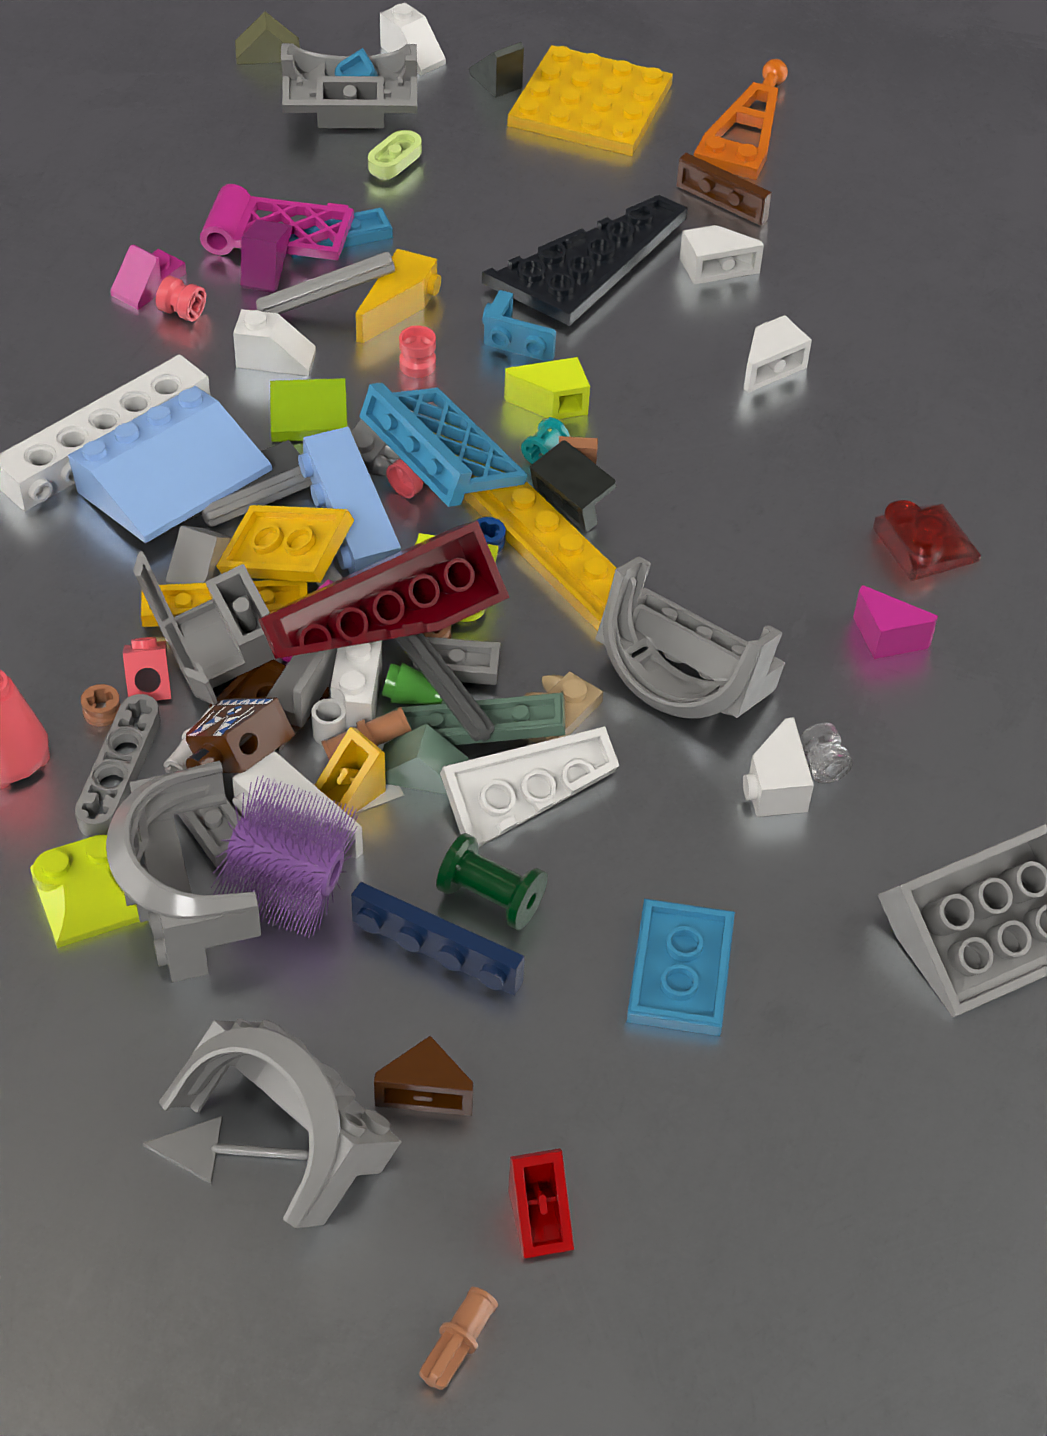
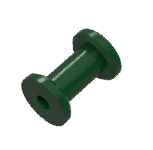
[436,833,548,930]

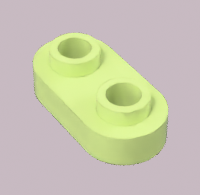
[368,130,422,180]

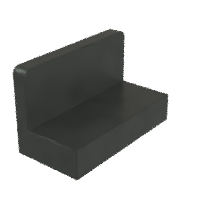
[529,440,616,533]

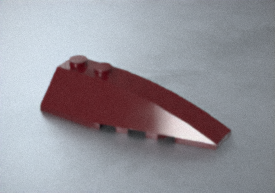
[258,520,510,659]

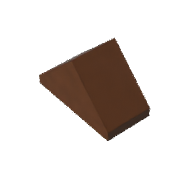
[374,1036,473,1116]

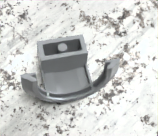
[133,551,275,705]

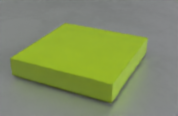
[270,378,348,442]

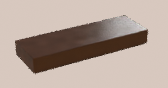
[676,153,772,226]

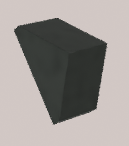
[468,42,524,98]

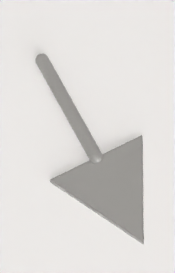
[143,1116,309,1184]

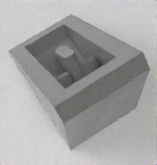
[165,526,232,584]

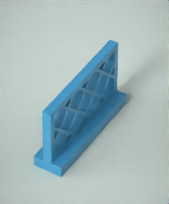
[359,383,528,507]

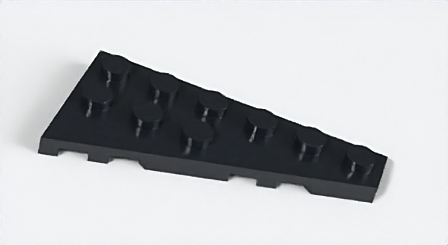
[482,195,688,326]

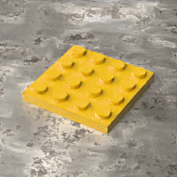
[507,45,673,156]

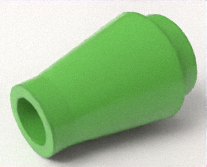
[382,663,443,705]

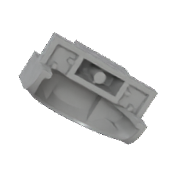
[281,43,417,128]

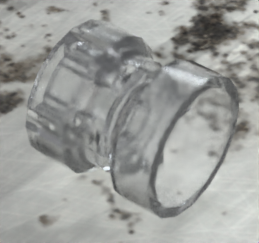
[799,723,853,783]

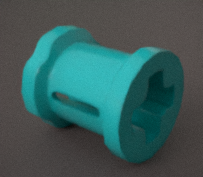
[521,417,570,464]

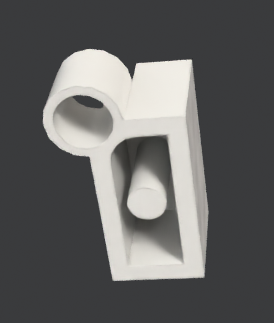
[311,640,383,745]

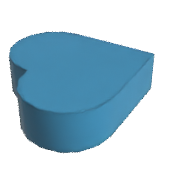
[335,48,378,76]

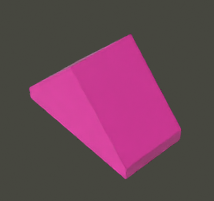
[853,585,938,659]

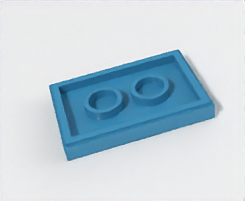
[626,899,735,1036]

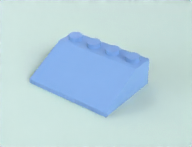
[68,386,272,543]

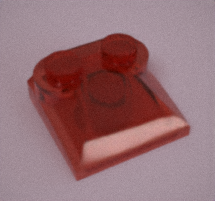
[873,500,981,581]

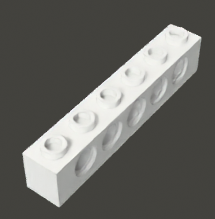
[0,354,210,512]

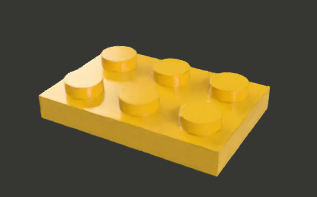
[216,505,354,583]

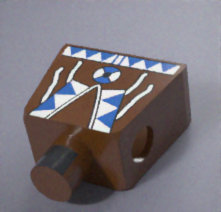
[186,697,295,773]

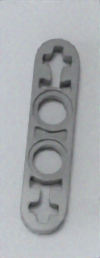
[75,694,161,837]

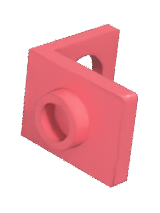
[122,637,171,701]

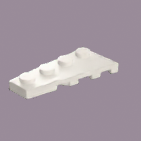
[440,726,619,847]

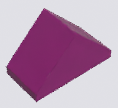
[240,219,292,293]

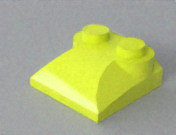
[30,835,140,948]

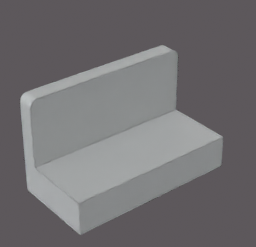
[266,648,337,728]

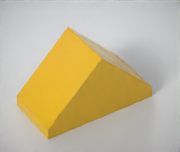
[314,727,386,817]

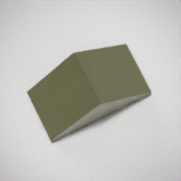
[235,11,300,64]

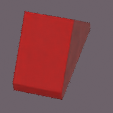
[508,1148,574,1259]

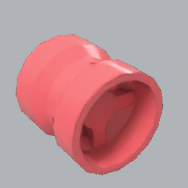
[156,276,206,322]
[399,325,436,378]
[386,459,425,499]

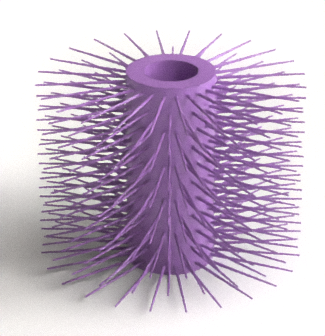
[211,775,358,938]

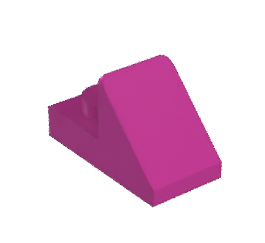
[111,244,186,310]

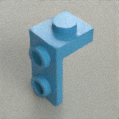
[482,290,556,361]

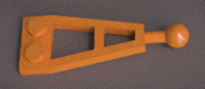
[694,59,788,180]

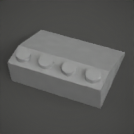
[878,824,1047,1017]

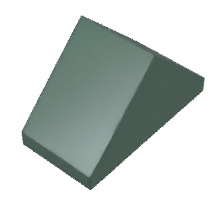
[382,723,469,795]

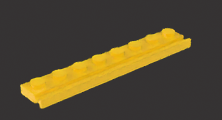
[433,423,616,631]

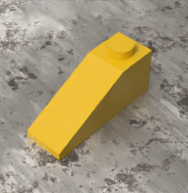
[355,249,441,343]

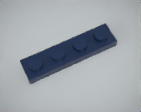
[351,882,525,996]

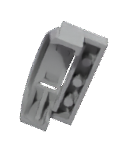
[595,556,785,718]
[106,761,261,983]
[159,1019,402,1228]

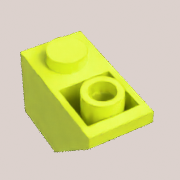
[504,357,590,419]

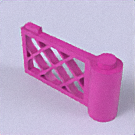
[200,184,354,261]

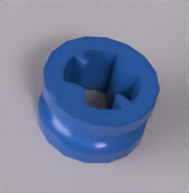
[476,517,506,554]

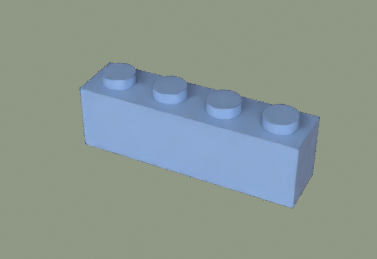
[298,427,401,574]

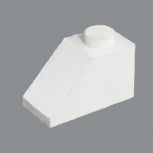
[380,2,446,76]
[680,225,764,285]
[233,309,316,376]
[744,315,812,393]
[743,718,814,817]

